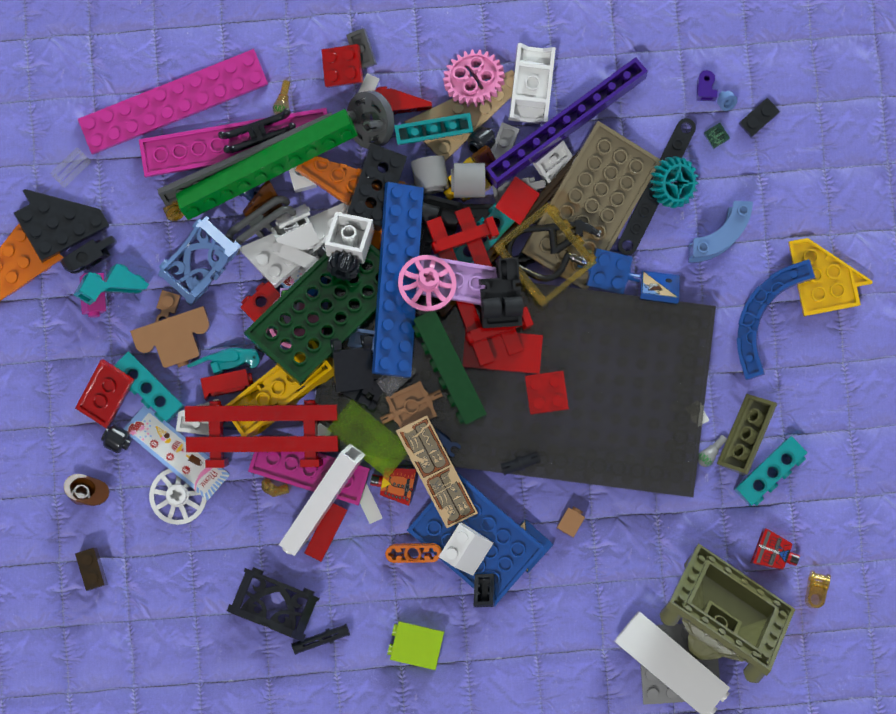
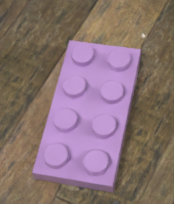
[415,255,497,305]

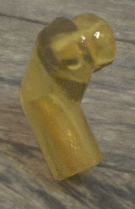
[261,479,290,497]

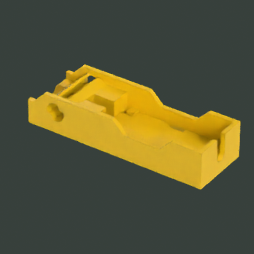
[225,341,334,436]

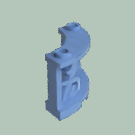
[688,201,753,263]
[158,216,241,306]

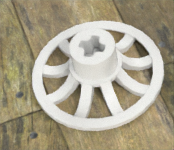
[149,469,207,525]

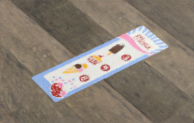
[124,405,230,500]

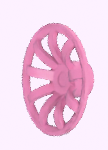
[398,255,456,311]

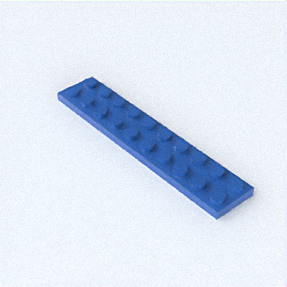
[372,182,424,378]

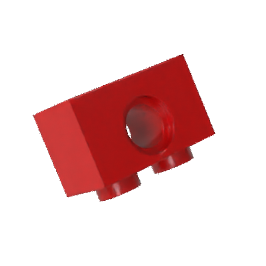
[240,281,280,322]

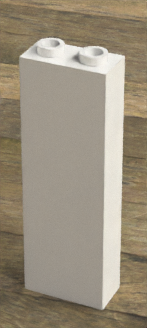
[279,444,366,556]
[614,611,730,714]

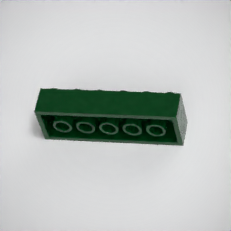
[412,311,487,427]

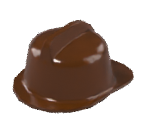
[63,474,110,506]

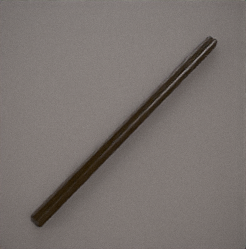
[435,149,580,317]

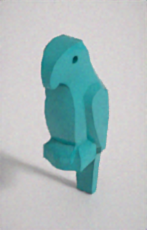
[187,348,261,375]

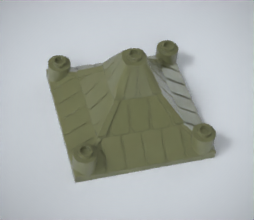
[660,543,795,683]

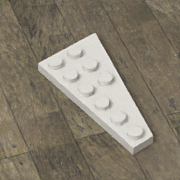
[240,203,347,289]

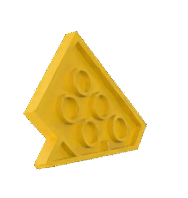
[788,238,873,317]

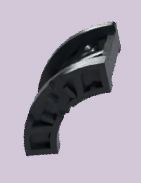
[227,567,320,642]

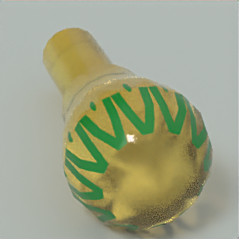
[273,80,290,114]

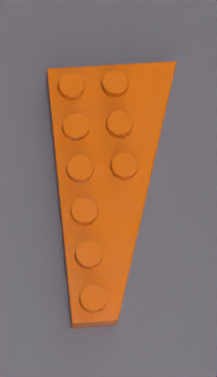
[295,156,407,208]
[0,224,64,301]

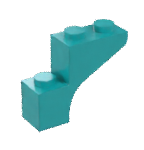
[73,264,149,305]

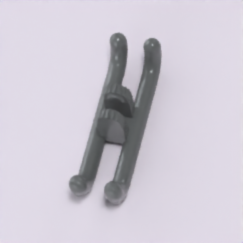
[225,196,296,255]

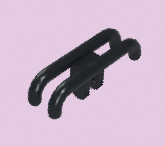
[218,108,296,154]

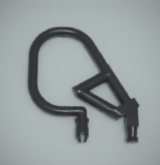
[505,219,602,282]

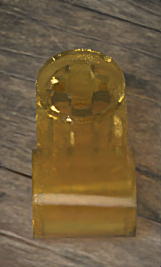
[805,570,831,609]

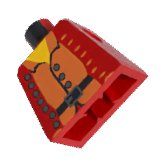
[370,468,416,506]

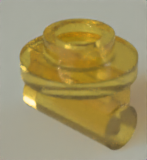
[163,202,184,221]

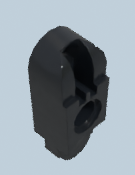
[60,236,117,274]

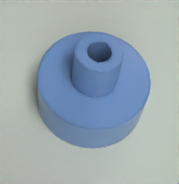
[717,91,738,111]

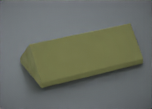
[717,394,777,476]

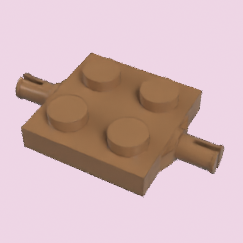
[380,381,443,428]

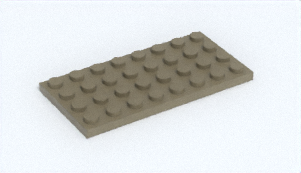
[521,121,661,291]

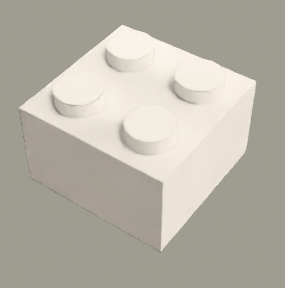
[324,212,374,264]

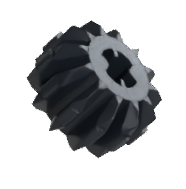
[327,250,360,281]

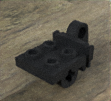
[419,194,463,256]
[479,257,523,328]

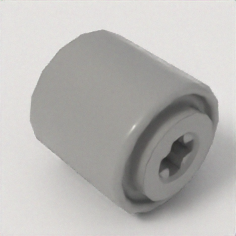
[411,156,449,195]
[451,163,485,198]

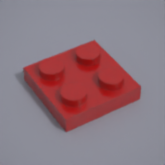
[321,44,363,88]
[525,371,569,415]

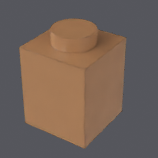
[556,506,585,538]

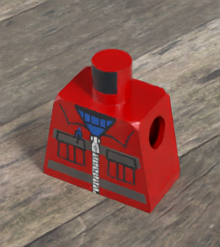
[750,528,800,569]

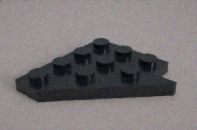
[14,189,109,263]

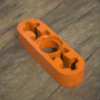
[385,543,442,563]

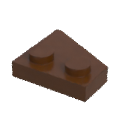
[243,180,283,217]

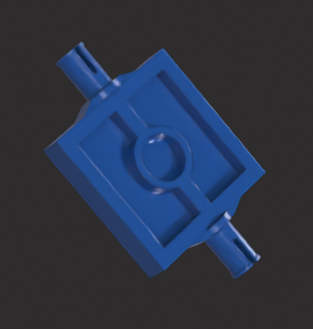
[577,248,641,294]

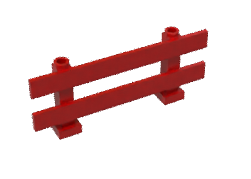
[426,207,534,366]
[185,400,339,468]

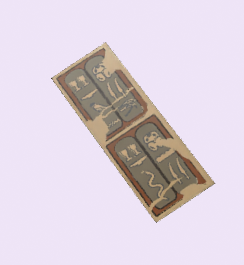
[396,415,478,528]

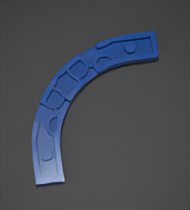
[737,259,816,380]

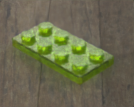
[327,400,407,479]

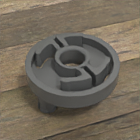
[347,91,394,149]

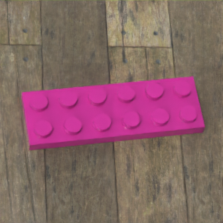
[248,435,370,506]

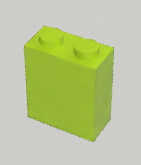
[387,621,444,670]

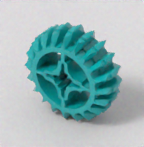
[649,156,699,208]

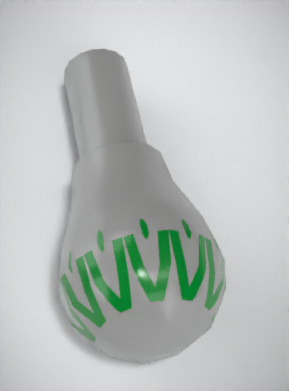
[697,435,727,467]

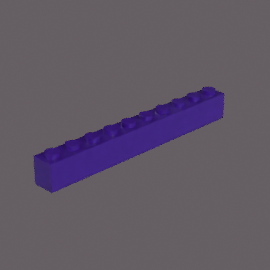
[485,57,648,189]

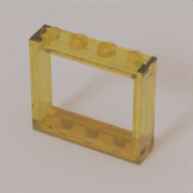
[493,203,597,307]

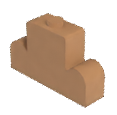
[130,306,210,368]

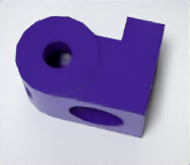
[696,70,717,101]

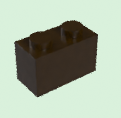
[75,548,108,591]

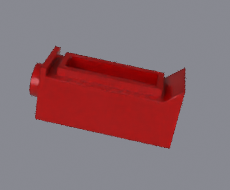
[201,369,253,401]

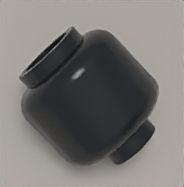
[467,127,496,153]
[101,425,131,453]

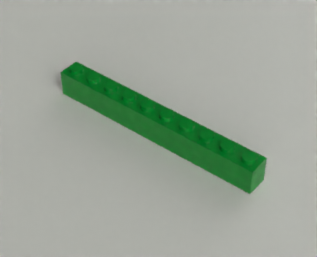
[176,109,358,220]

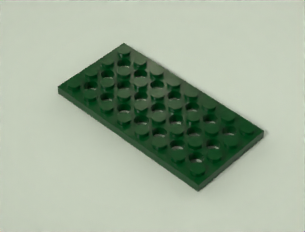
[244,244,380,386]

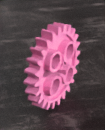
[443,49,505,107]

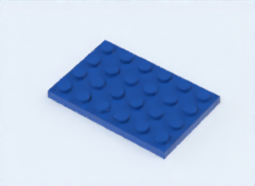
[407,472,545,607]

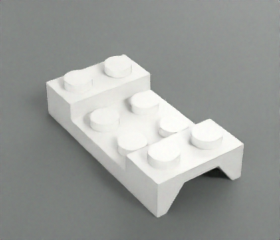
[508,43,556,125]

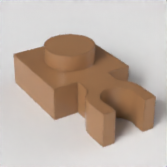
[155,290,181,322]

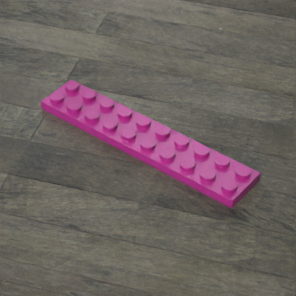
[78,49,268,155]
[139,108,327,178]

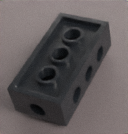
[345,143,407,231]

